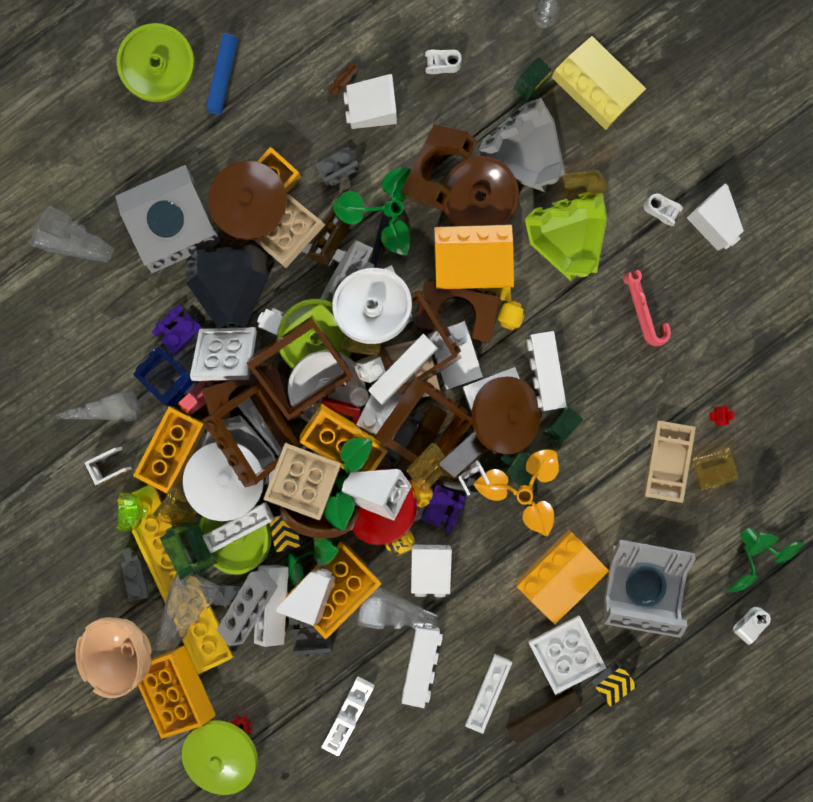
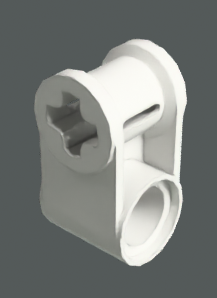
[425,49,462,74]
[643,194,683,226]
[733,607,771,645]

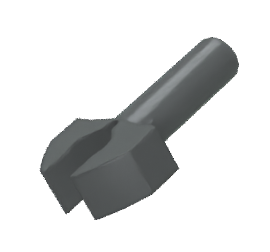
[443,478,479,498]

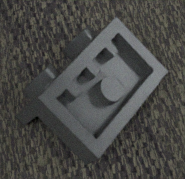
[315,147,359,187]
[292,628,333,658]

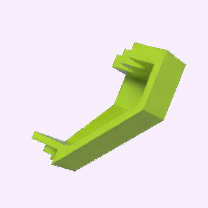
[525,192,607,282]

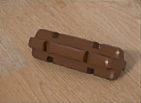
[327,63,358,96]

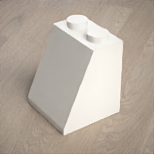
[344,74,397,129]
[687,183,744,251]
[342,469,411,520]
[411,544,452,597]
[276,568,336,626]

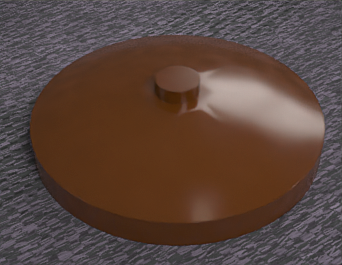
[443,156,519,226]
[208,161,287,240]
[472,376,541,454]
[280,484,360,538]

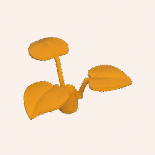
[474,449,559,536]

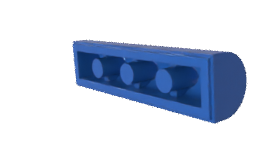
[206,33,238,115]

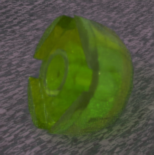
[117,492,147,532]

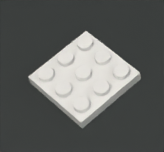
[190,327,257,381]
[528,615,606,695]

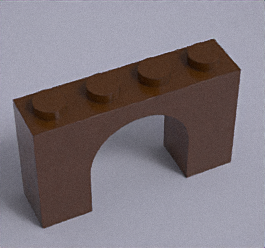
[400,125,478,211]
[415,279,500,344]
[201,363,290,420]

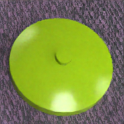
[117,23,195,102]
[277,299,354,369]
[199,504,271,574]
[182,720,258,795]

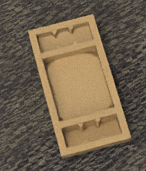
[644,420,696,503]

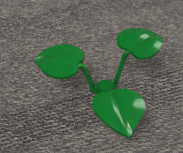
[333,167,411,256]
[324,438,373,530]
[726,528,804,592]
[285,537,339,586]

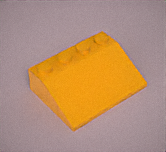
[434,225,514,289]
[514,530,609,624]
[285,541,382,640]
[138,645,216,739]

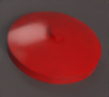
[352,467,417,545]

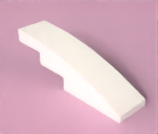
[322,676,375,756]

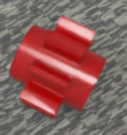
[709,406,735,426]
[230,714,253,734]

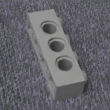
[217,570,278,646]

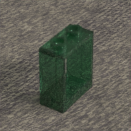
[160,522,218,580]

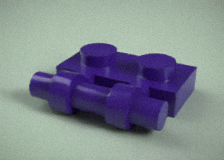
[152,304,202,354]
[421,484,466,532]

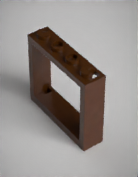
[370,290,462,395]
[247,315,353,420]
[375,378,472,477]
[202,382,302,488]

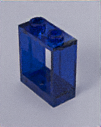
[133,346,195,407]

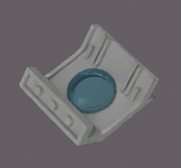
[115,165,221,273]
[604,540,696,638]

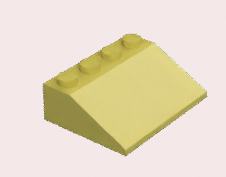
[552,36,646,130]

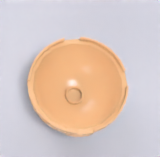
[76,617,152,698]

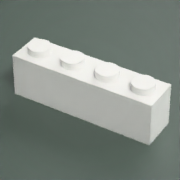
[527,331,567,411]
[254,564,289,647]
[401,623,443,708]

